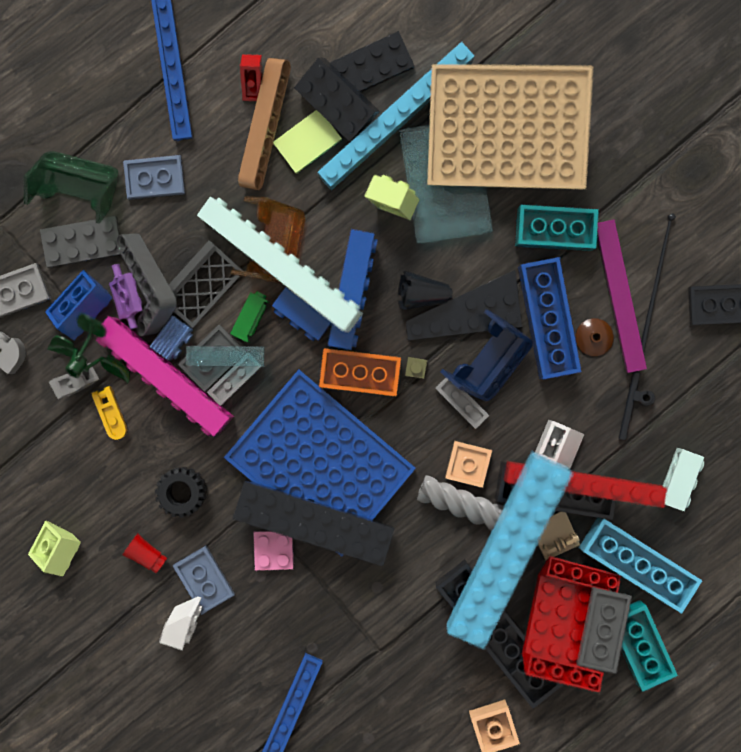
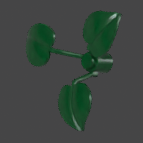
[47,313,130,384]

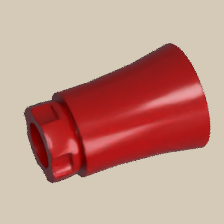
[122,533,167,573]

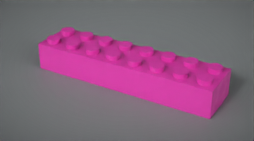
[96,316,234,436]

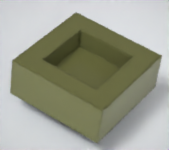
[405,357,427,379]

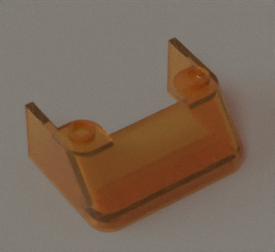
[231,197,305,285]

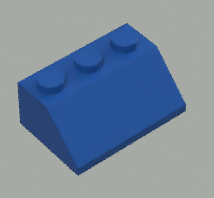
[45,270,113,340]

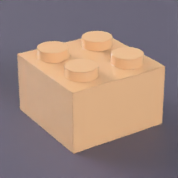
[469,700,520,752]

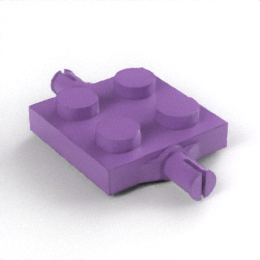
[109,264,142,329]

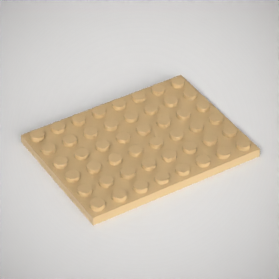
[427,64,593,189]

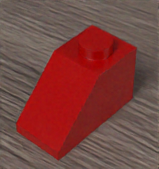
[240,54,263,101]

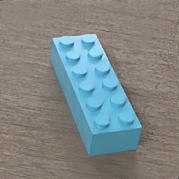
[579,517,702,613]

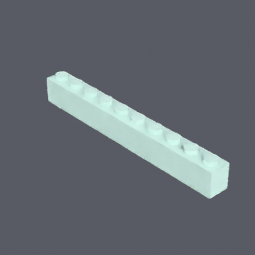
[197,197,363,333]

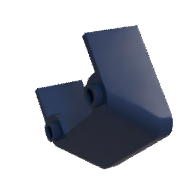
[440,309,533,401]

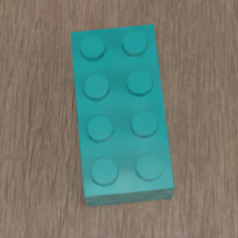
[515,205,599,251]
[621,600,678,692]

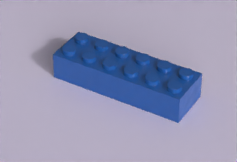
[328,229,377,351]
[518,257,581,379]

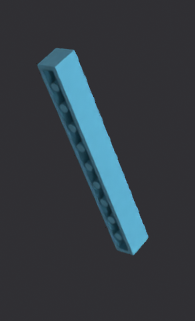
[318,42,475,190]

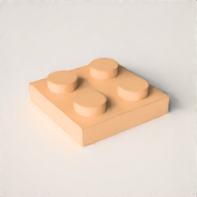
[445,441,492,488]

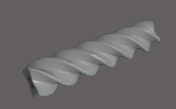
[417,475,505,531]

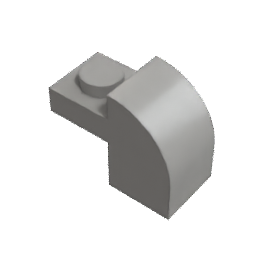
[0,332,26,374]
[49,363,99,399]

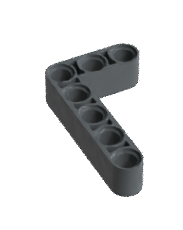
[116,233,176,336]

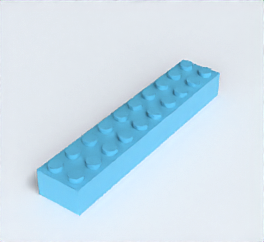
[447,451,572,649]

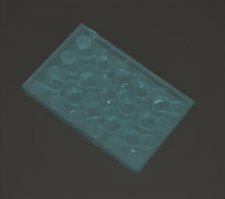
[399,125,493,244]

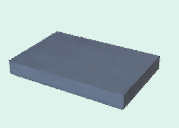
[123,155,185,200]
[172,545,235,615]

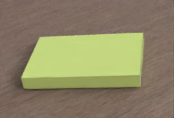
[273,110,342,174]

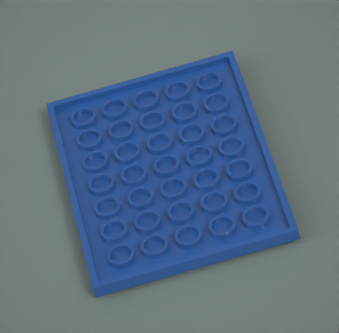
[224,369,416,557]

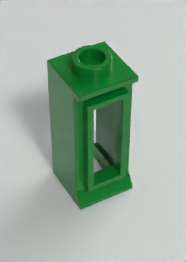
[230,291,269,343]

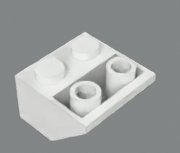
[535,420,584,470]
[160,597,202,650]

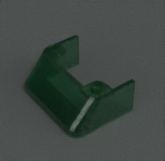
[23,151,118,224]

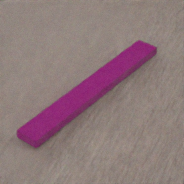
[597,219,647,373]

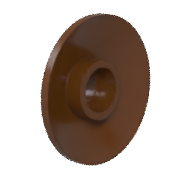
[575,318,614,356]

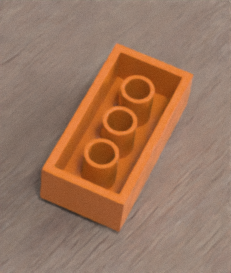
[319,349,401,396]

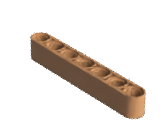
[238,58,291,190]

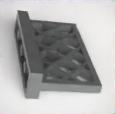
[169,240,244,328]

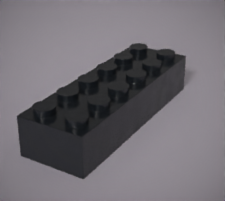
[495,461,616,520]

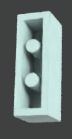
[663,448,704,511]

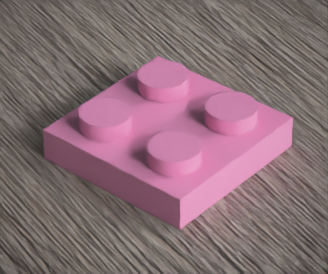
[254,531,294,570]

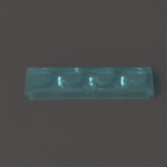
[186,346,265,366]

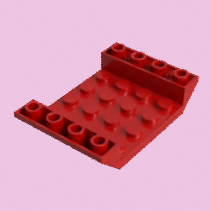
[522,556,621,693]

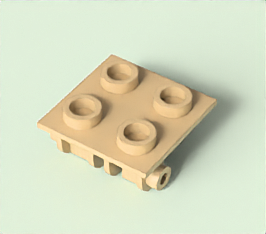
[537,512,580,560]

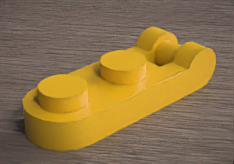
[92,386,127,440]

